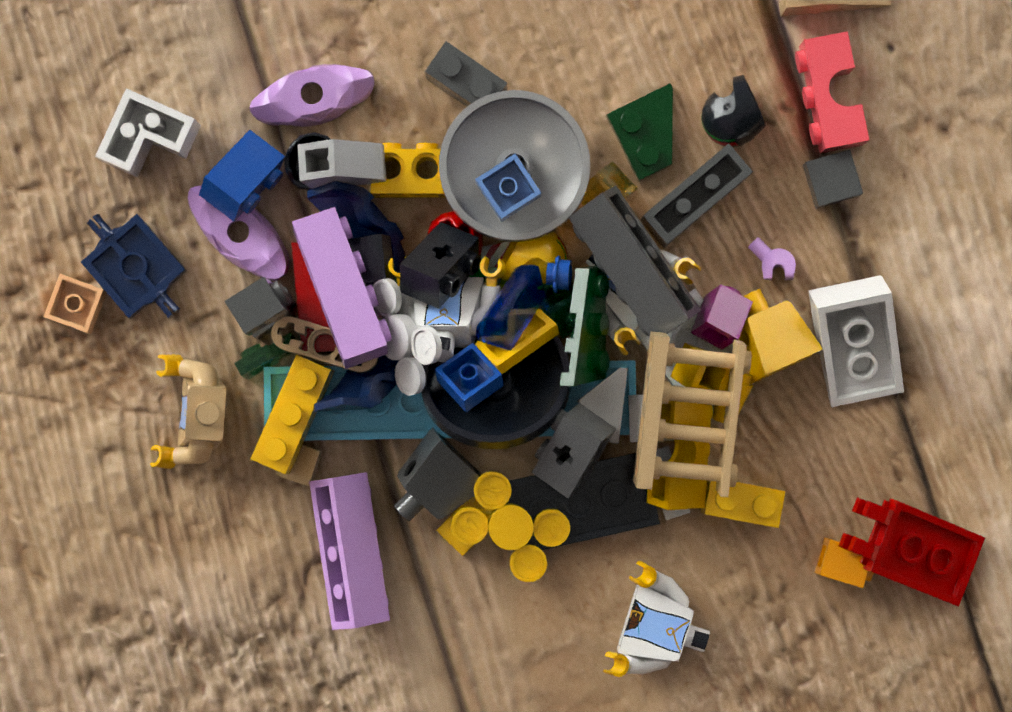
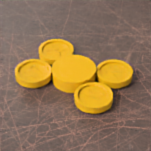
[451,471,570,582]

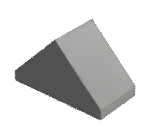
[577,367,628,444]

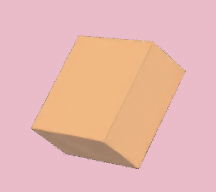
[44,274,107,334]

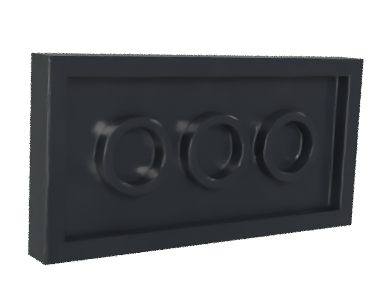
[506,453,660,551]

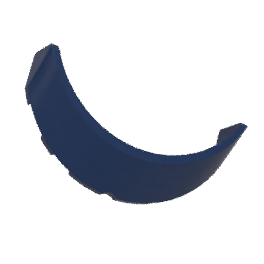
[307,181,407,412]

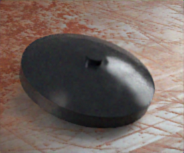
[421,310,571,449]

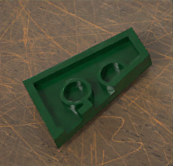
[560,266,610,386]

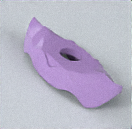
[249,64,374,127]
[188,185,290,281]

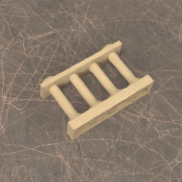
[633,331,751,497]

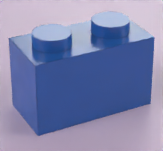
[199,130,285,222]

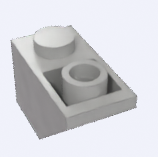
[298,139,386,189]

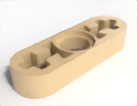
[271,316,379,373]

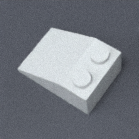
[808,275,904,407]

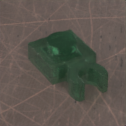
[234,332,296,380]

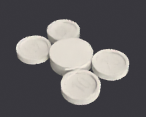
[373,278,442,396]

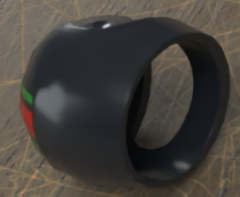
[701,75,766,147]

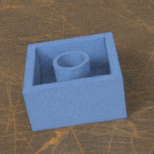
[475,153,541,222]

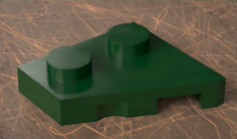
[606,83,673,182]

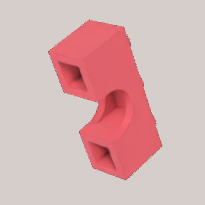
[795,31,869,154]

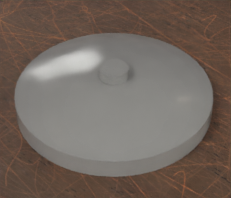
[439,90,590,242]

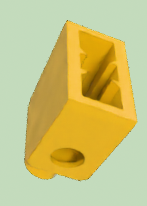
[738,289,823,384]

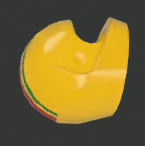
[501,232,568,289]

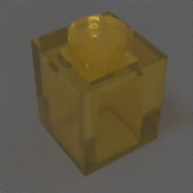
[581,161,638,206]

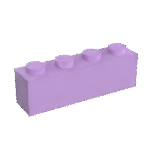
[292,207,392,369]
[309,472,390,630]

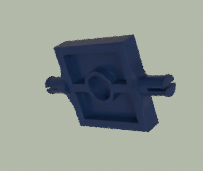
[81,214,187,319]

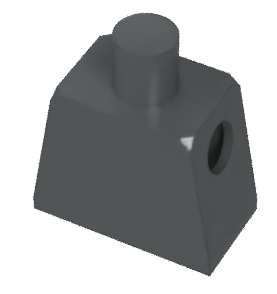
[394,427,482,521]

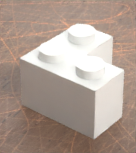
[95,88,201,177]

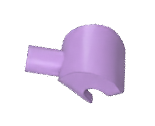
[748,237,796,280]

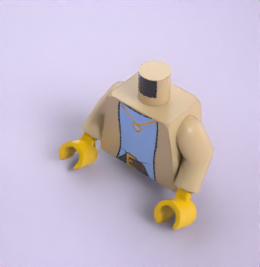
[150,354,226,469]

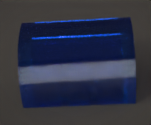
[476,265,546,351]

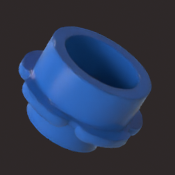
[546,256,572,293]

